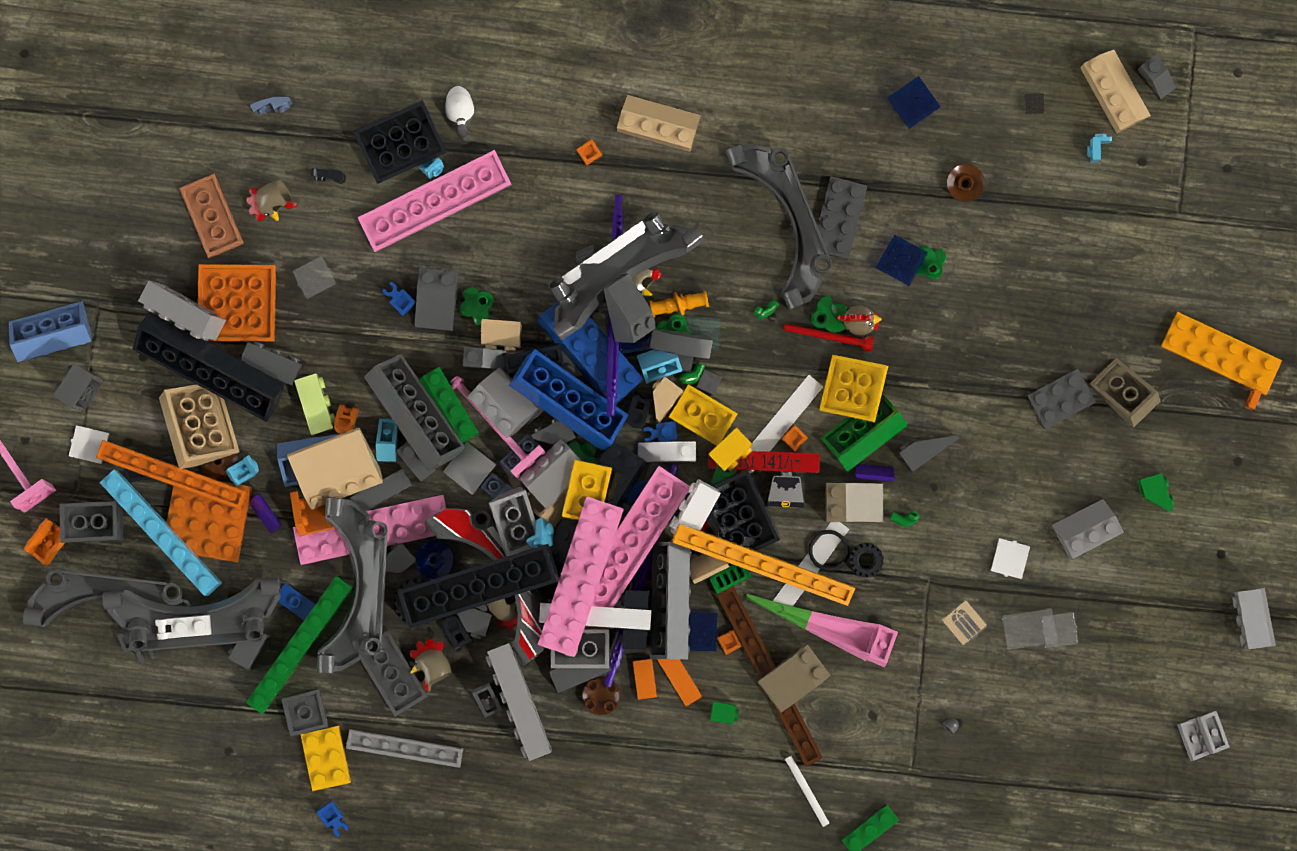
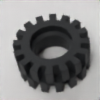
[848,543,884,578]

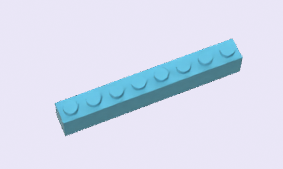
[100,470,222,596]

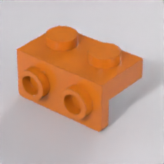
[23,518,65,566]

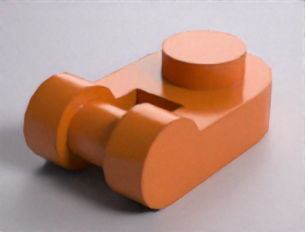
[334,405,359,434]

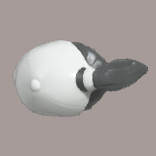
[445,86,474,141]

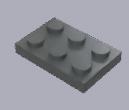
[1027,369,1096,430]

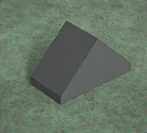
[472,682,502,717]

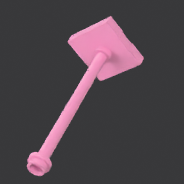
[450,376,546,481]
[0,440,56,512]

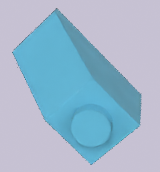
[637,349,682,383]
[376,418,398,462]

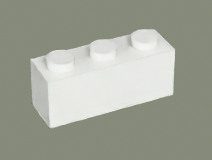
[670,479,721,534]

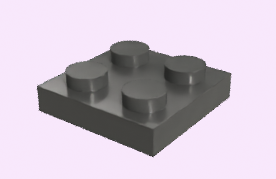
[281,689,329,736]

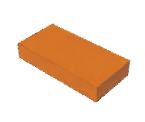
[633,659,657,700]

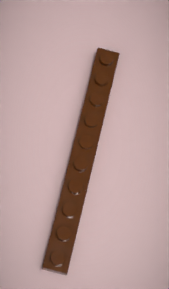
[717,586,823,767]

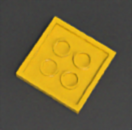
[819,355,888,422]

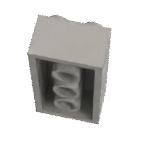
[138,281,226,341]

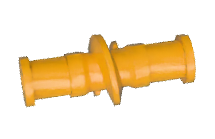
[650,290,709,317]

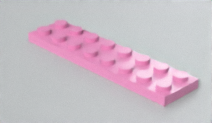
[358,150,512,252]
[592,466,690,608]
[293,495,446,565]
[538,497,624,657]

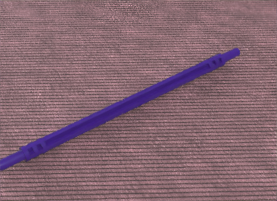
[606,194,624,417]
[604,464,679,687]

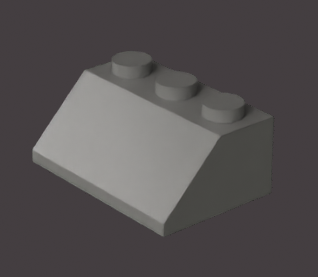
[468,367,539,438]
[519,439,581,510]
[489,487,536,557]
[1052,499,1124,559]
[1232,588,1276,649]
[551,629,610,668]

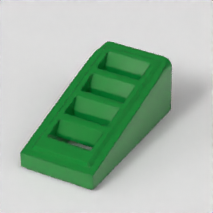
[709,564,751,594]

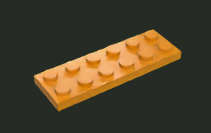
[1161,312,1282,395]

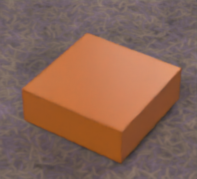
[576,139,602,166]
[1244,389,1262,410]
[781,424,808,452]
[717,629,742,655]

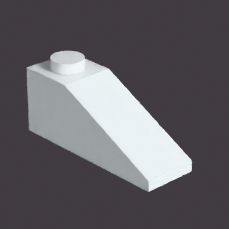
[638,442,696,462]

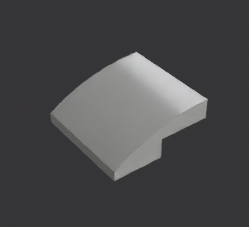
[443,442,496,495]
[1177,711,1230,761]

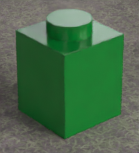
[710,701,739,725]

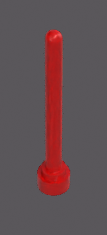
[783,324,874,352]

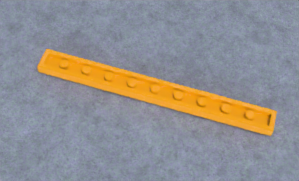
[672,523,855,606]

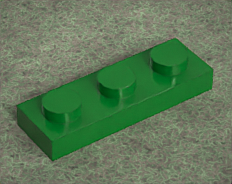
[842,805,899,851]

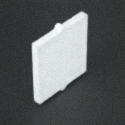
[69,425,110,464]
[991,538,1030,579]

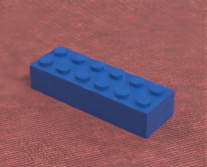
[537,301,644,405]
[509,349,628,451]

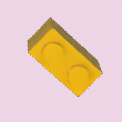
[709,428,753,472]

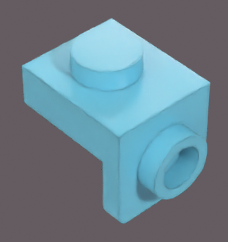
[1087,134,1112,163]
[417,158,444,180]
[225,455,259,487]
[527,517,554,548]

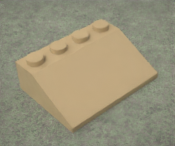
[159,384,239,469]
[287,428,383,510]

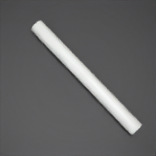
[785,756,829,827]

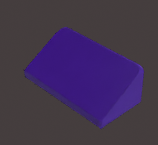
[855,464,895,482]
[249,494,282,533]

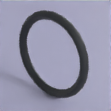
[809,530,849,571]

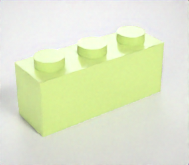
[294,374,335,436]

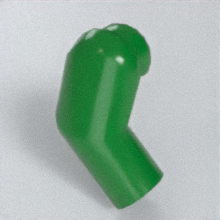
[753,299,780,320]
[678,363,705,385]
[890,511,919,528]

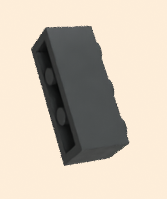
[240,341,303,387]

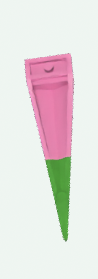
[745,594,898,667]

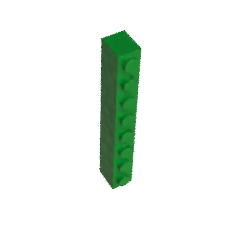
[246,576,353,714]

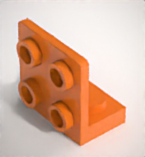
[290,491,334,537]

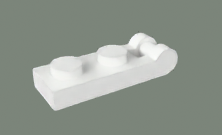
[155,615,212,640]

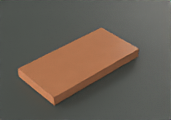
[179,173,244,258]

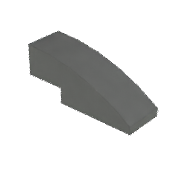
[649,329,713,359]
[350,469,413,512]

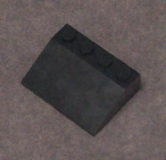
[353,99,447,184]
[707,467,780,563]

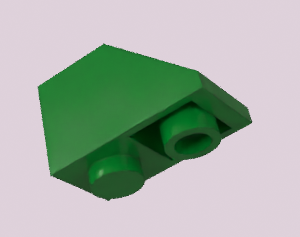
[1137,473,1175,512]

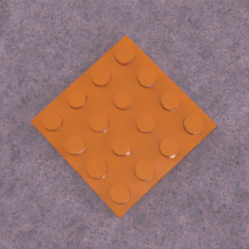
[198,264,276,342]
[167,481,252,563]

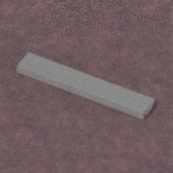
[346,729,464,768]

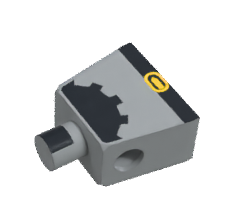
[767,471,804,508]

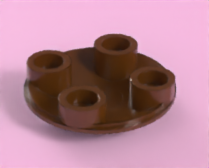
[582,677,620,715]

